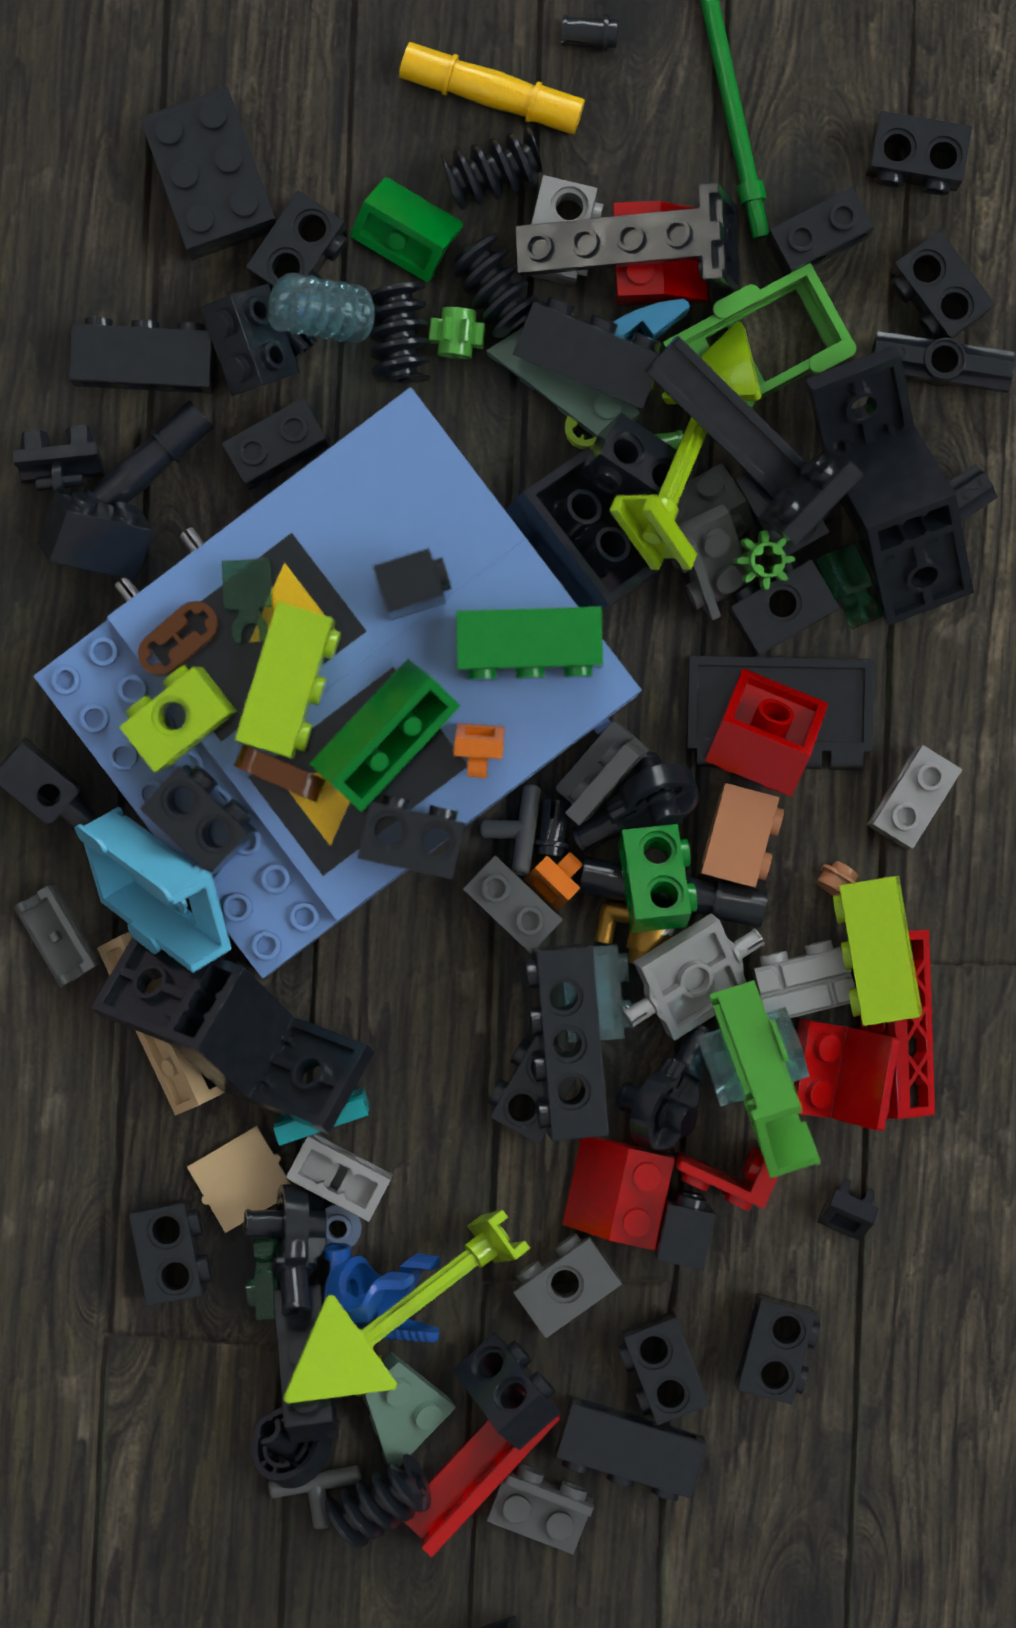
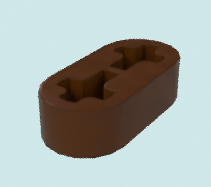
[138,601,219,677]
[233,744,326,803]

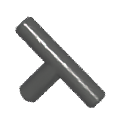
[480,784,541,876]
[268,1465,362,1529]

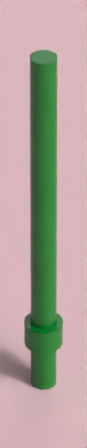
[700,0,769,241]

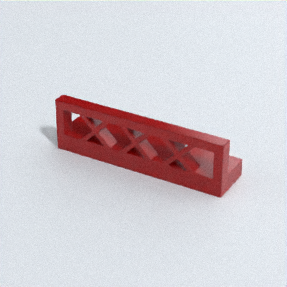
[860,930,935,1119]
[403,1402,560,1557]

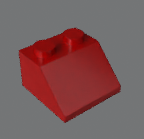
[612,201,708,306]
[705,668,829,797]
[562,1137,675,1250]

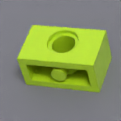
[119,665,238,773]

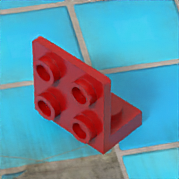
[790,1019,900,1131]
[674,1146,779,1211]

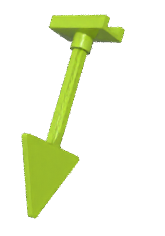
[610,321,762,570]
[283,1210,530,1403]

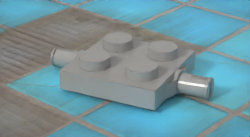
[622,914,765,1041]

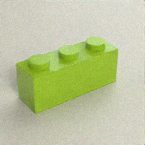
[235,601,341,759]
[833,876,923,1026]

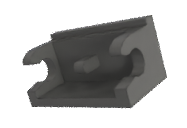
[14,885,102,988]

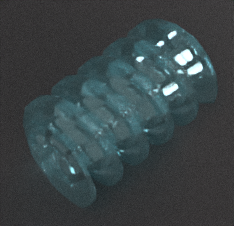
[268,273,375,344]

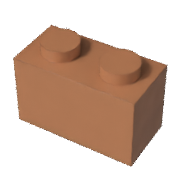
[699,783,784,888]

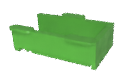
[661,263,857,408]
[709,980,821,1178]

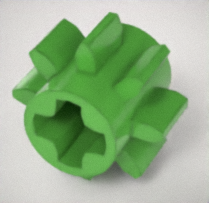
[428,307,485,360]
[733,531,795,589]

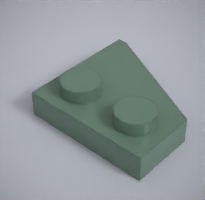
[362,1352,456,1466]

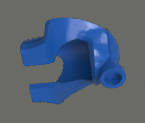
[323,1243,441,1343]

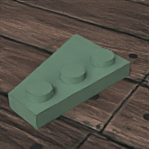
[487,314,640,438]

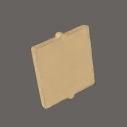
[187,1125,292,1233]

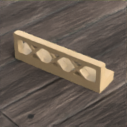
[97,932,225,1116]

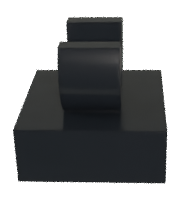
[817,1178,879,1241]

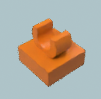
[454,723,505,778]
[524,852,583,911]

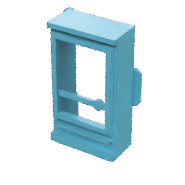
[75,807,231,973]

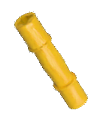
[399,42,585,135]

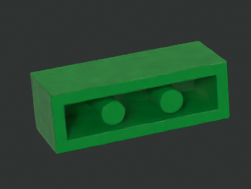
[456,607,603,680]
[309,659,460,812]

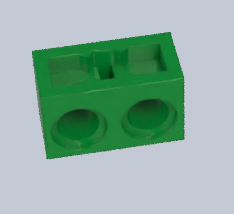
[618,824,697,933]

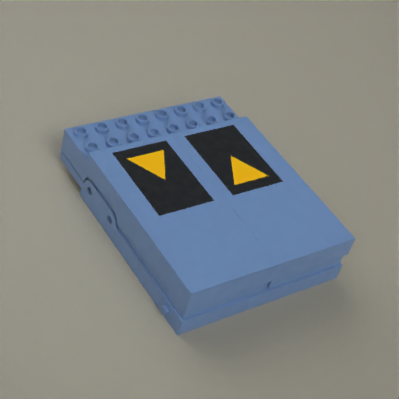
[34,387,642,979]

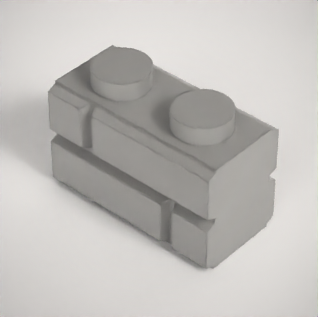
[751,940,855,1022]

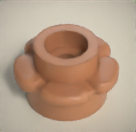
[816,861,859,896]

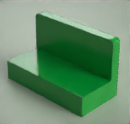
[349,178,463,283]

